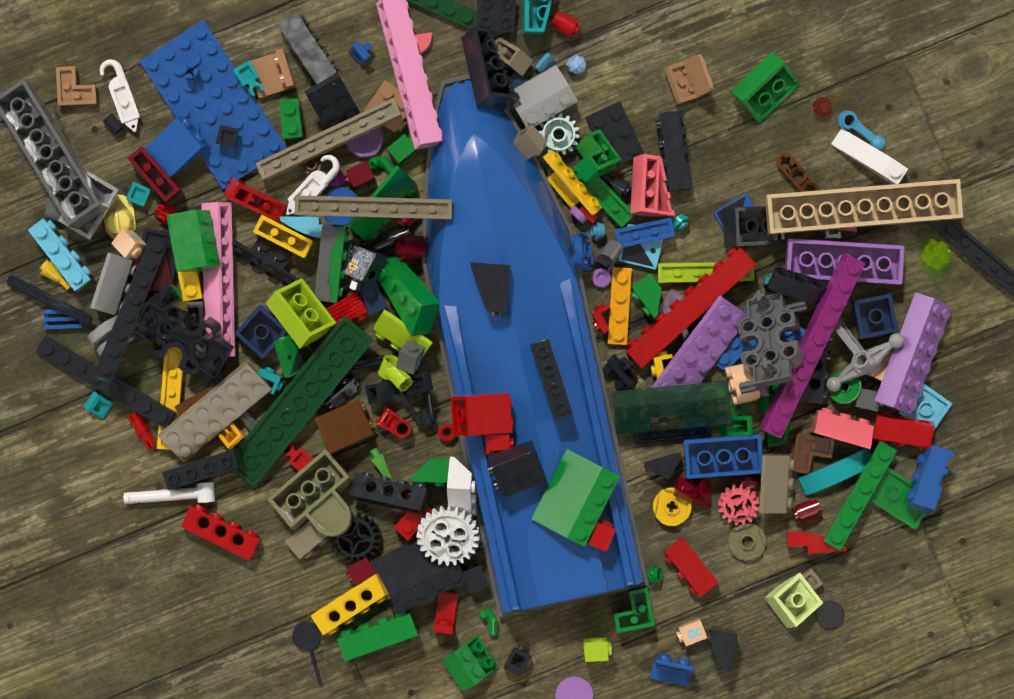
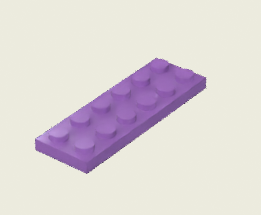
[651,295,748,408]

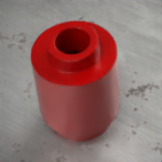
[551,11,581,38]

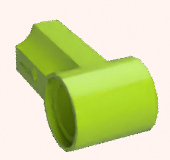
[378,354,413,391]

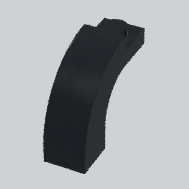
[365,371,434,405]

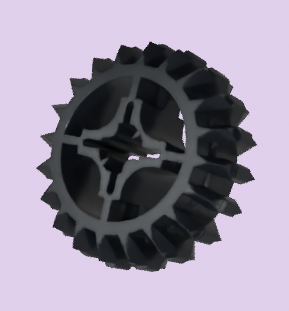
[330,512,381,563]

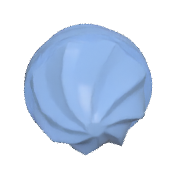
[566,54,586,74]

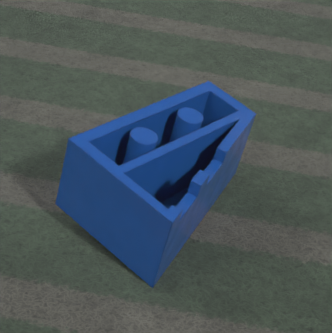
[907,445,955,514]

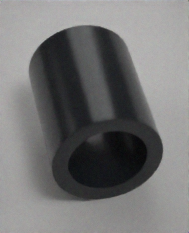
[103,113,124,135]

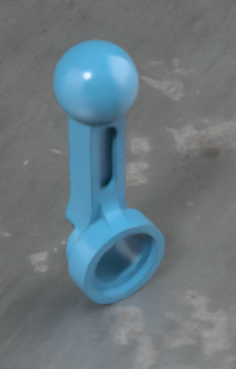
[837,110,886,151]

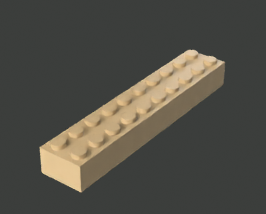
[765,179,963,235]

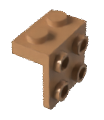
[664,54,713,104]

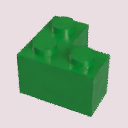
[575,129,622,182]
[613,586,655,633]

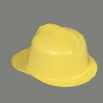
[104,195,136,239]

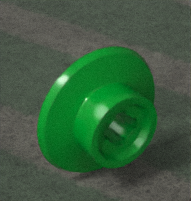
[829,370,861,404]

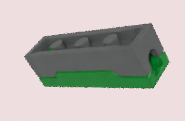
[315,221,350,303]

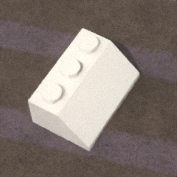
[447,457,477,521]

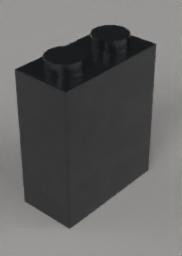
[487,440,547,498]

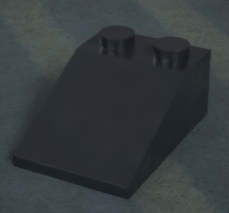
[723,206,785,246]

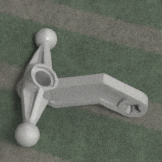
[826,315,904,392]

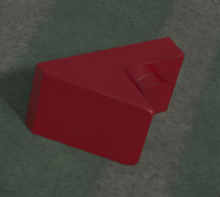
[673,476,712,509]

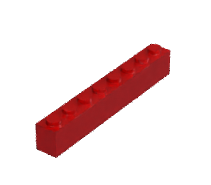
[626,246,756,368]

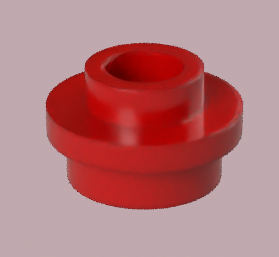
[438,423,456,442]

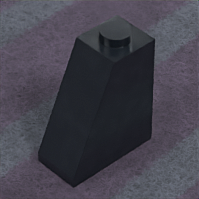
[470,262,510,316]

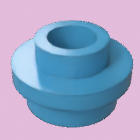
[590,221,605,241]

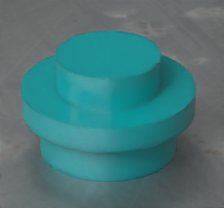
[672,214,689,231]

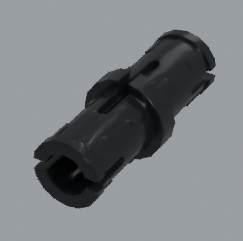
[372,226,411,253]

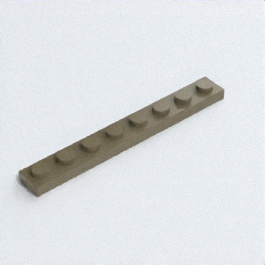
[256,98,403,182]
[295,195,452,219]

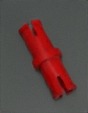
[127,412,157,450]

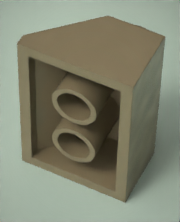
[759,453,796,513]

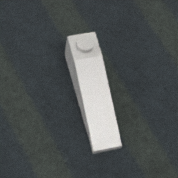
[831,128,908,185]

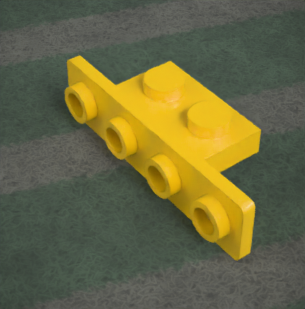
[543,149,601,216]

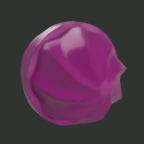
[329,169,346,188]

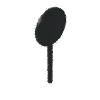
[816,600,845,629]
[292,621,322,685]

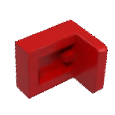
[591,303,611,334]

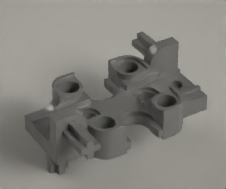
[739,290,808,397]

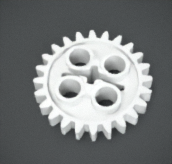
[417,506,480,566]

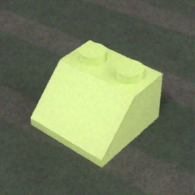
[764,573,823,628]

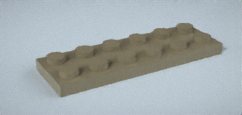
[158,361,271,462]

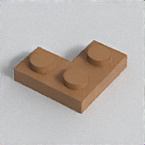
[56,66,97,106]

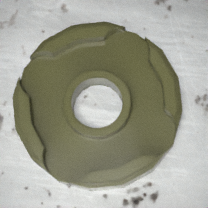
[728,522,766,561]

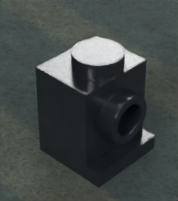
[504,645,531,676]

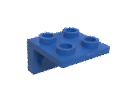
[650,653,695,686]

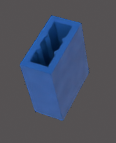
[145,116,208,177]

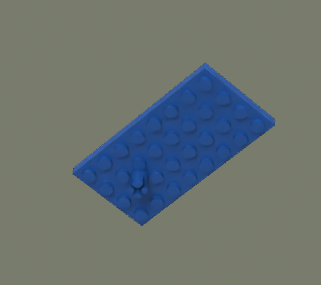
[139,19,287,190]

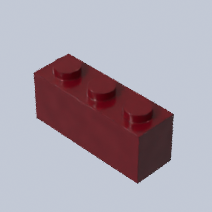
[127,146,183,203]

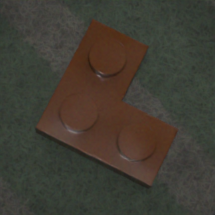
[792,433,835,474]

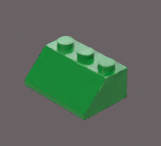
[731,52,800,123]
[166,210,221,272]

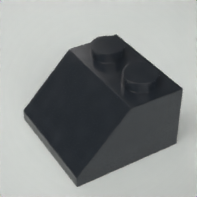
[706,626,738,673]

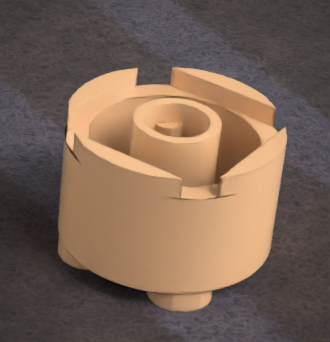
[725,364,760,405]

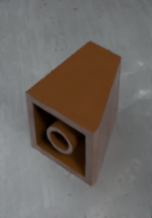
[314,399,376,454]

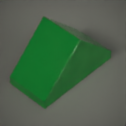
[720,415,753,437]

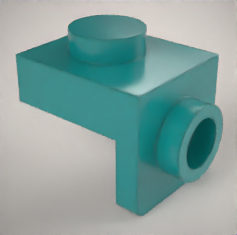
[258,366,284,395]

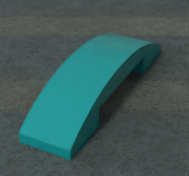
[798,448,871,496]

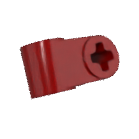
[375,406,412,437]

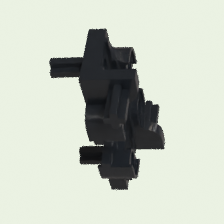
[132,281,234,387]

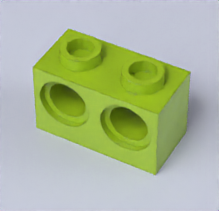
[583,637,612,662]

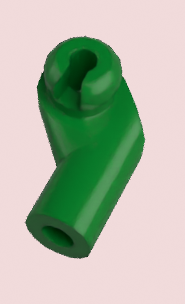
[369,156,395,174]
[479,608,498,635]

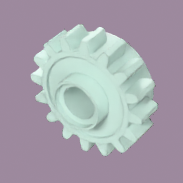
[538,113,580,155]

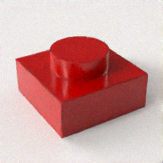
[579,205,598,224]

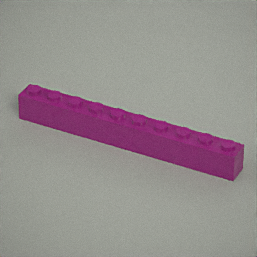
[759,253,866,438]

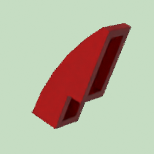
[786,531,847,554]

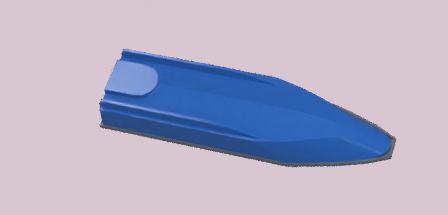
[422,74,649,617]

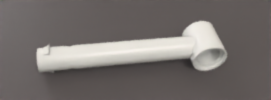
[124,482,215,504]

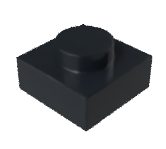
[216,125,239,148]

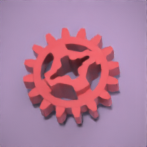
[718,484,760,525]

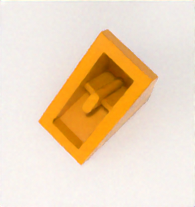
[217,422,246,450]

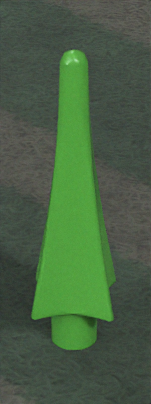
[370,448,394,492]

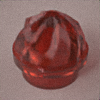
[813,97,832,116]
[739,474,758,492]

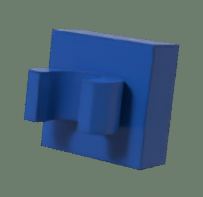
[348,41,373,66]

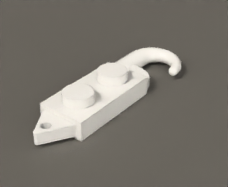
[100,59,141,132]
[286,155,340,215]

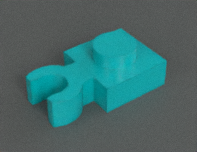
[233,60,264,97]

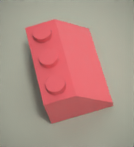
[810,407,874,449]

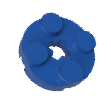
[571,232,594,271]

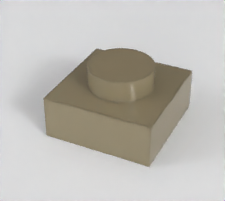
[802,568,823,590]

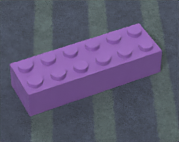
[785,239,904,285]
[875,292,952,415]

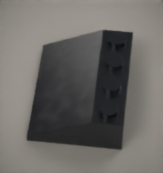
[370,531,466,614]

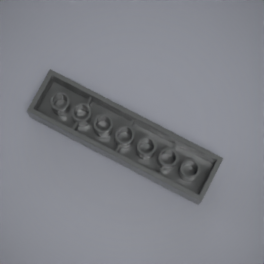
[0,79,108,230]

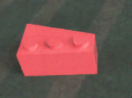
[630,154,675,219]

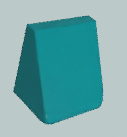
[84,391,113,419]

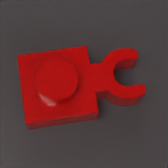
[282,443,314,471]

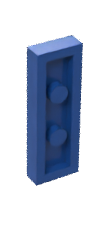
[614,217,675,248]

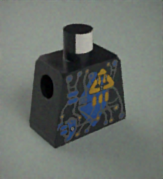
[344,243,388,292]

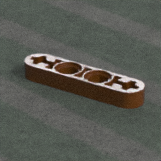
[776,153,822,192]

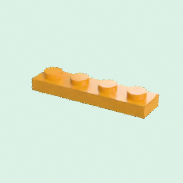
[608,267,632,345]

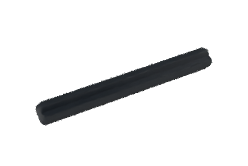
[6,275,93,326]

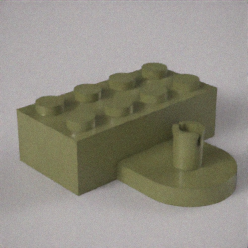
[267,449,353,537]

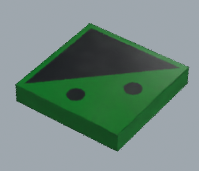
[274,334,313,378]

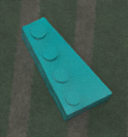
[522,0,552,35]

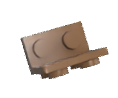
[250,48,296,98]

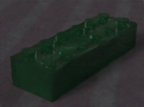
[612,381,731,434]

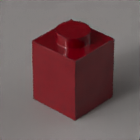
[344,161,375,189]
[395,236,428,262]
[346,557,375,585]

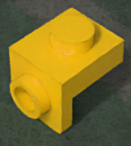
[650,351,673,380]

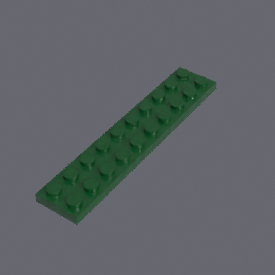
[232,315,375,488]

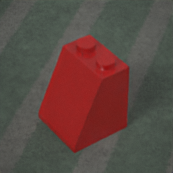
[450,393,514,436]

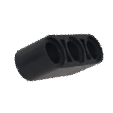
[767,267,827,304]

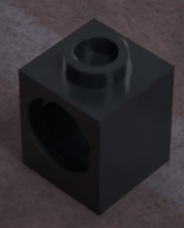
[463,562,489,593]

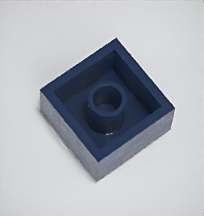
[851,294,899,339]
[234,305,288,359]

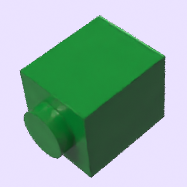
[387,134,417,165]

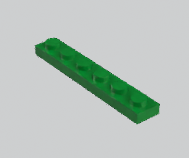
[823,441,897,551]

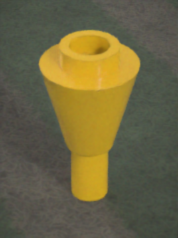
[40,260,70,290]

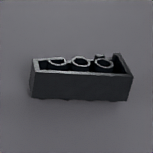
[461,27,520,109]
[655,110,692,192]

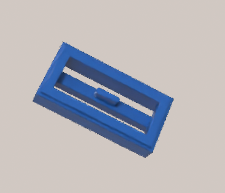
[43,309,83,329]

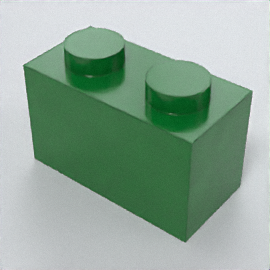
[279,98,304,140]

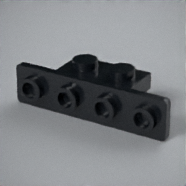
[232,236,299,286]

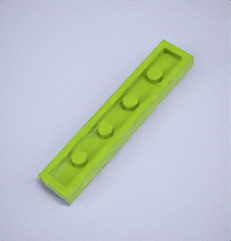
[658,262,754,283]

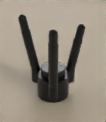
[398,389,436,426]

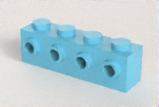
[28,218,93,292]

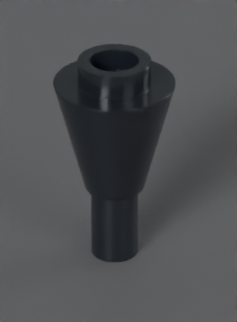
[599,173,632,198]

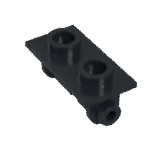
[324,373,361,410]

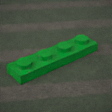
[572,167,635,228]

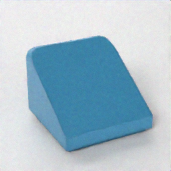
[535,53,557,73]

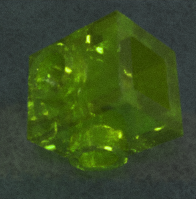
[918,239,953,273]

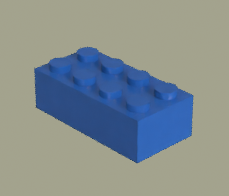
[683,434,763,479]

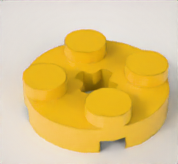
[653,487,691,526]

